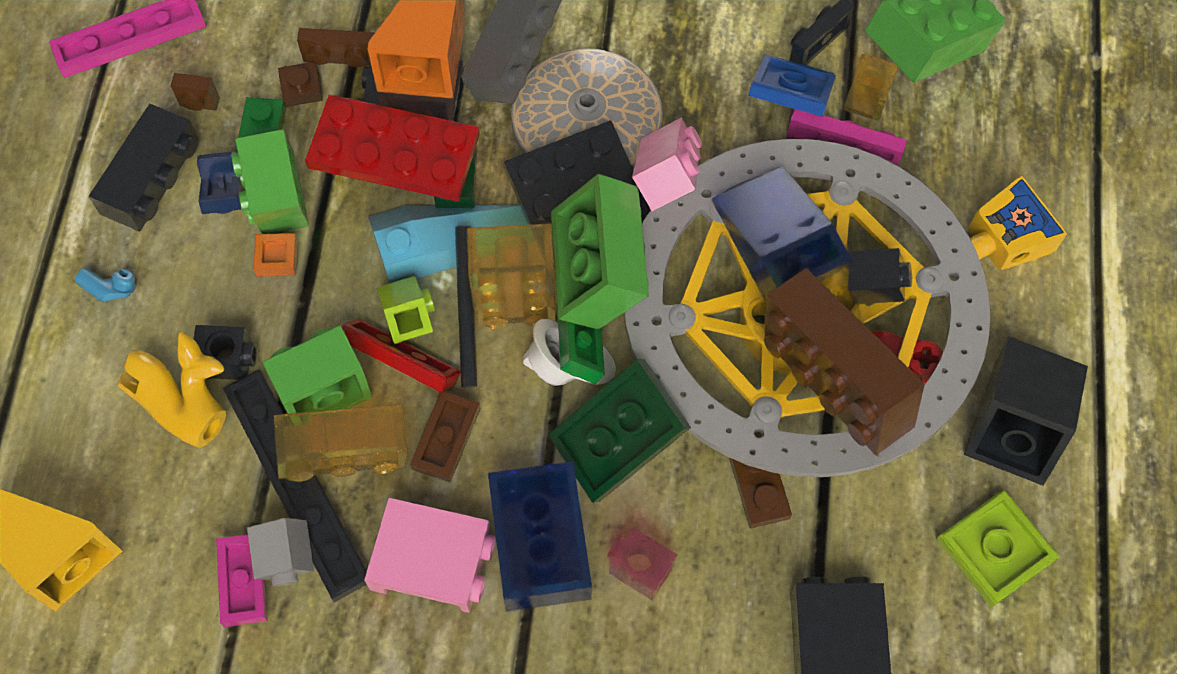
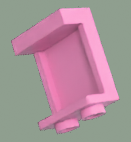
[364,498,496,613]

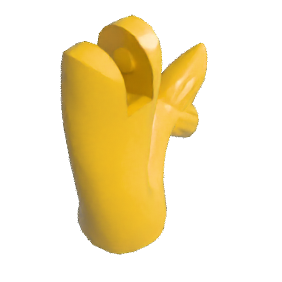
[117,332,226,448]

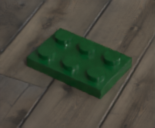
[548,359,691,503]

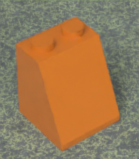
[367,0,465,98]

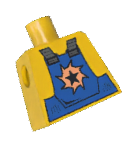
[968,176,1067,270]

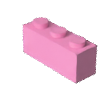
[632,117,702,211]

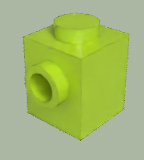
[376,276,435,344]

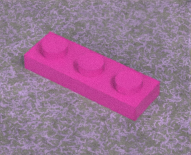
[786,109,907,166]

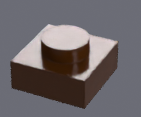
[278,61,323,107]
[170,73,220,111]

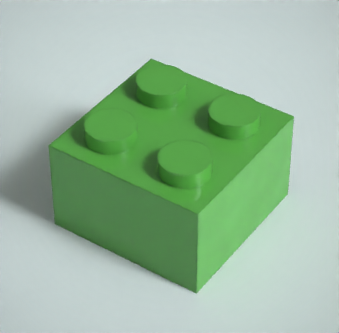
[231,129,309,234]
[262,325,372,433]

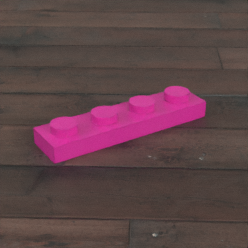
[49,0,206,78]

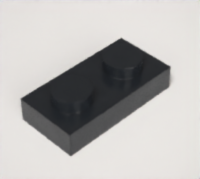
[789,0,854,65]

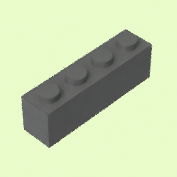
[461,0,562,104]

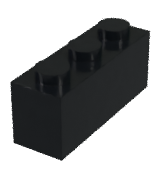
[88,103,199,232]

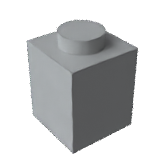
[247,518,314,587]

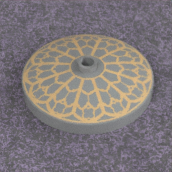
[511,49,663,170]

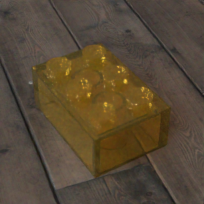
[467,224,556,328]

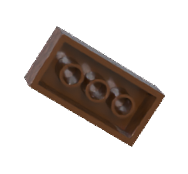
[764,268,925,455]

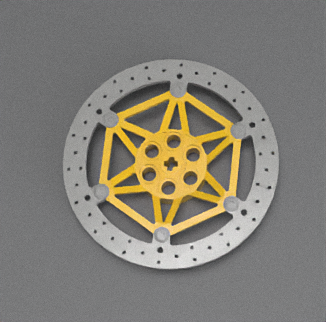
[624,139,990,477]

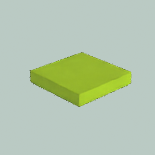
[936,489,1060,608]

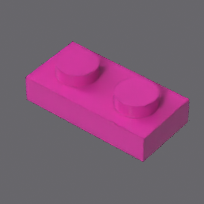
[216,534,268,627]

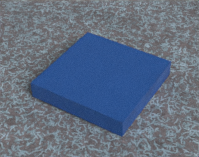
[748,54,836,117]

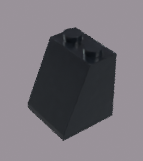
[964,336,1088,486]

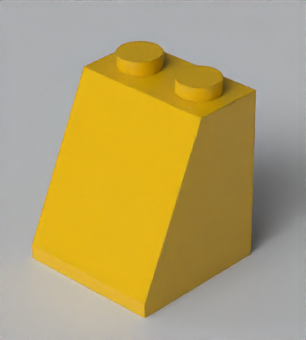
[0,489,123,612]

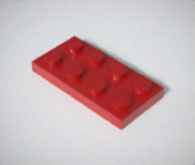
[305,94,480,202]

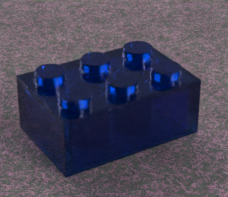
[488,461,592,612]

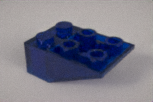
[711,166,852,302]

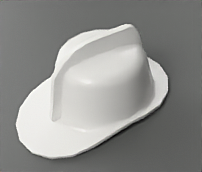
[523,319,616,386]

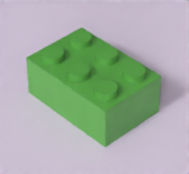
[865,0,1006,83]
[551,174,649,330]

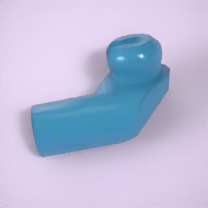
[75,268,136,302]

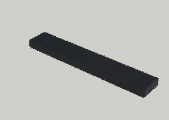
[223,369,367,602]

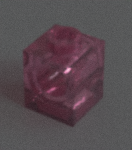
[607,528,677,601]

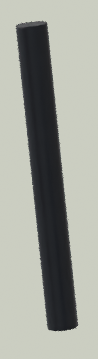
[455,226,477,388]

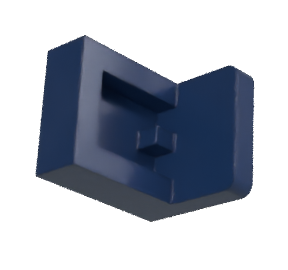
[197,151,243,214]

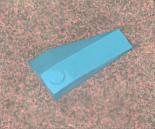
[368,205,536,283]

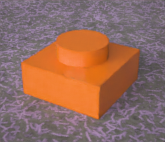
[253,233,298,277]

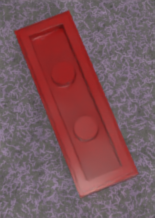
[341,318,460,393]

